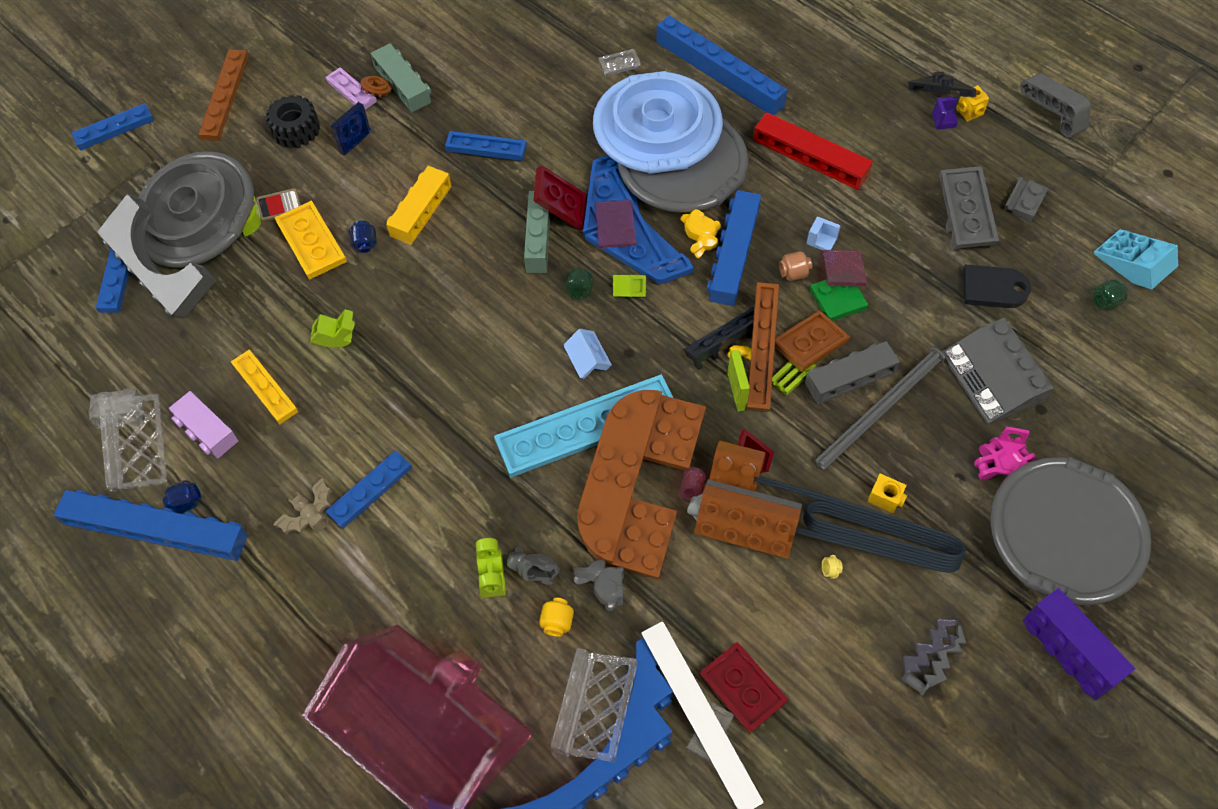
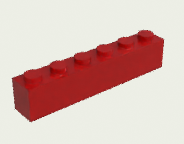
[753,112,873,190]

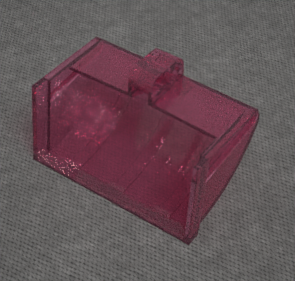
[302,624,533,809]

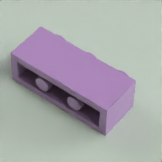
[169,391,238,459]

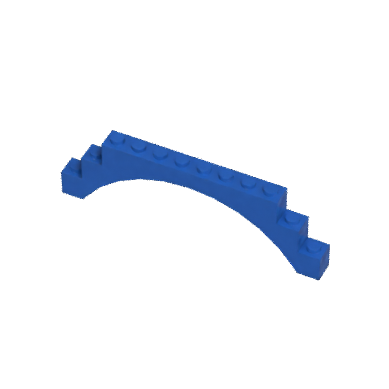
[410,637,673,809]

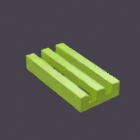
[772,361,816,396]

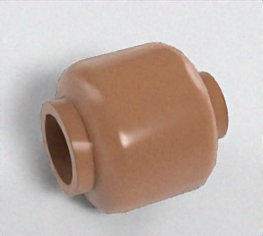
[779,251,812,281]

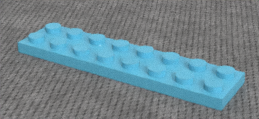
[494,374,673,478]

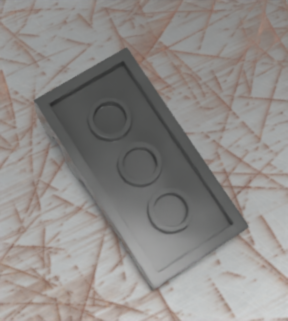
[939,166,999,251]

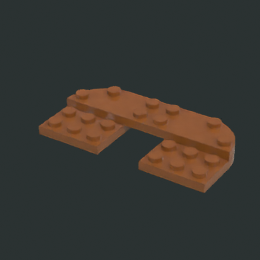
[578,390,706,580]

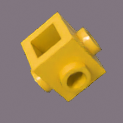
[956,85,989,122]

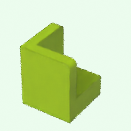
[613,275,646,297]

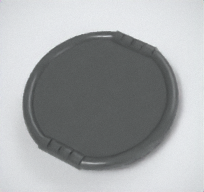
[618,120,749,213]
[139,151,255,268]
[990,457,1151,605]

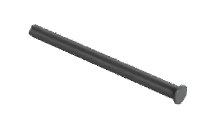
[815,348,945,470]

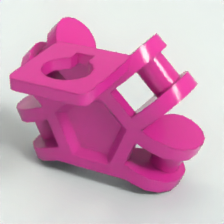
[974,427,1037,481]

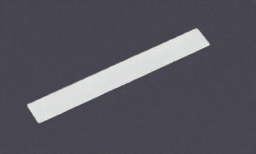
[641,622,763,809]

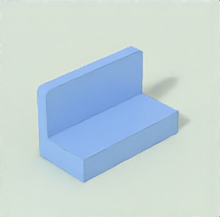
[564,329,612,379]

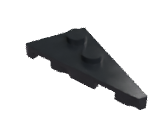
[908,72,976,97]

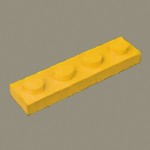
[231,349,298,425]

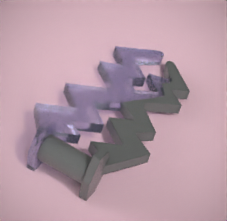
[900,619,966,697]

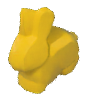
[680,209,721,258]

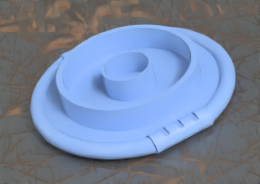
[593,71,723,174]

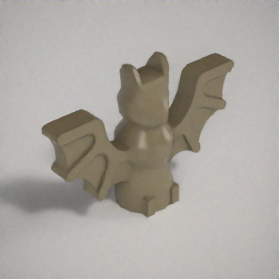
[273,478,332,534]

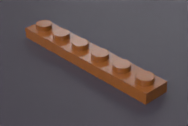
[198,49,249,141]
[746,282,779,412]

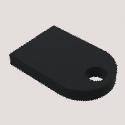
[963,264,1031,308]

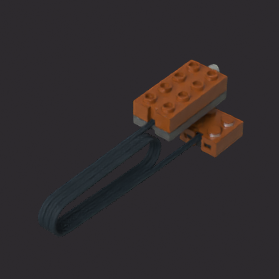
[687,440,966,573]

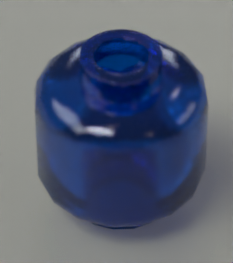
[349,221,377,253]
[163,480,202,514]

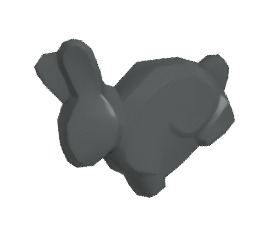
[507,546,561,585]
[574,560,624,612]

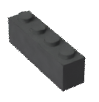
[805,341,900,405]

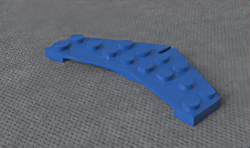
[583,155,694,284]

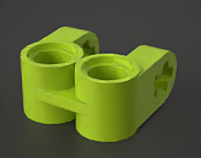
[476,538,506,599]

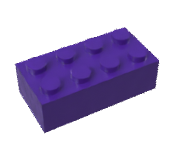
[1022,587,1136,701]

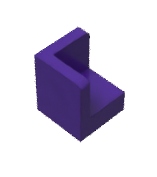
[932,97,958,130]

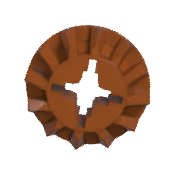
[361,76,392,98]

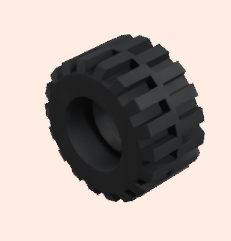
[266,95,320,148]

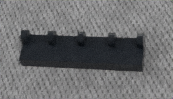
[684,307,754,370]

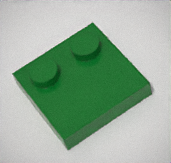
[810,272,868,321]

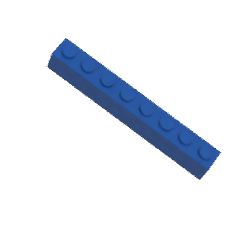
[657,15,787,115]
[53,490,248,561]

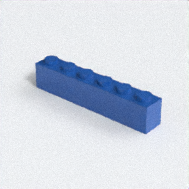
[707,190,761,306]

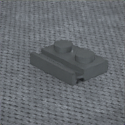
[1004,177,1048,222]

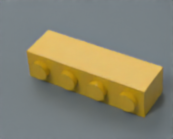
[386,166,452,245]

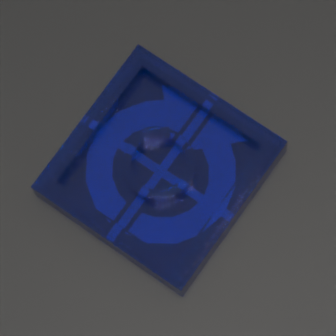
[331,101,371,156]

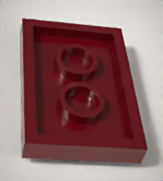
[533,165,587,230]
[699,642,789,735]

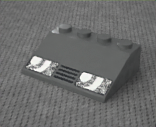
[942,318,1054,425]

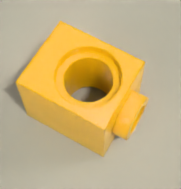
[867,474,907,514]

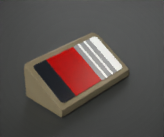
[256,188,301,222]

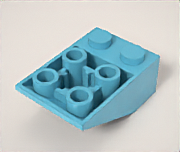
[1094,229,1178,289]

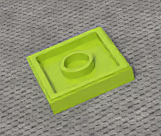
[728,350,750,412]

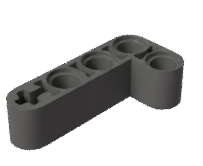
[1020,73,1091,138]

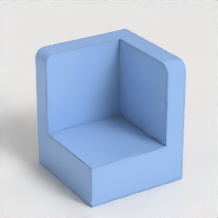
[807,216,840,252]

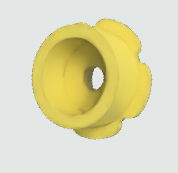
[822,555,843,579]

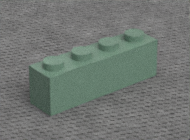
[371,44,431,113]
[524,191,551,273]

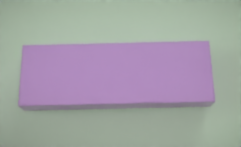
[325,67,377,112]

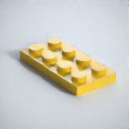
[274,201,347,280]

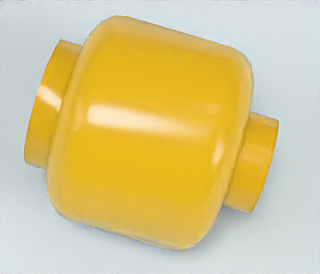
[539,598,574,637]

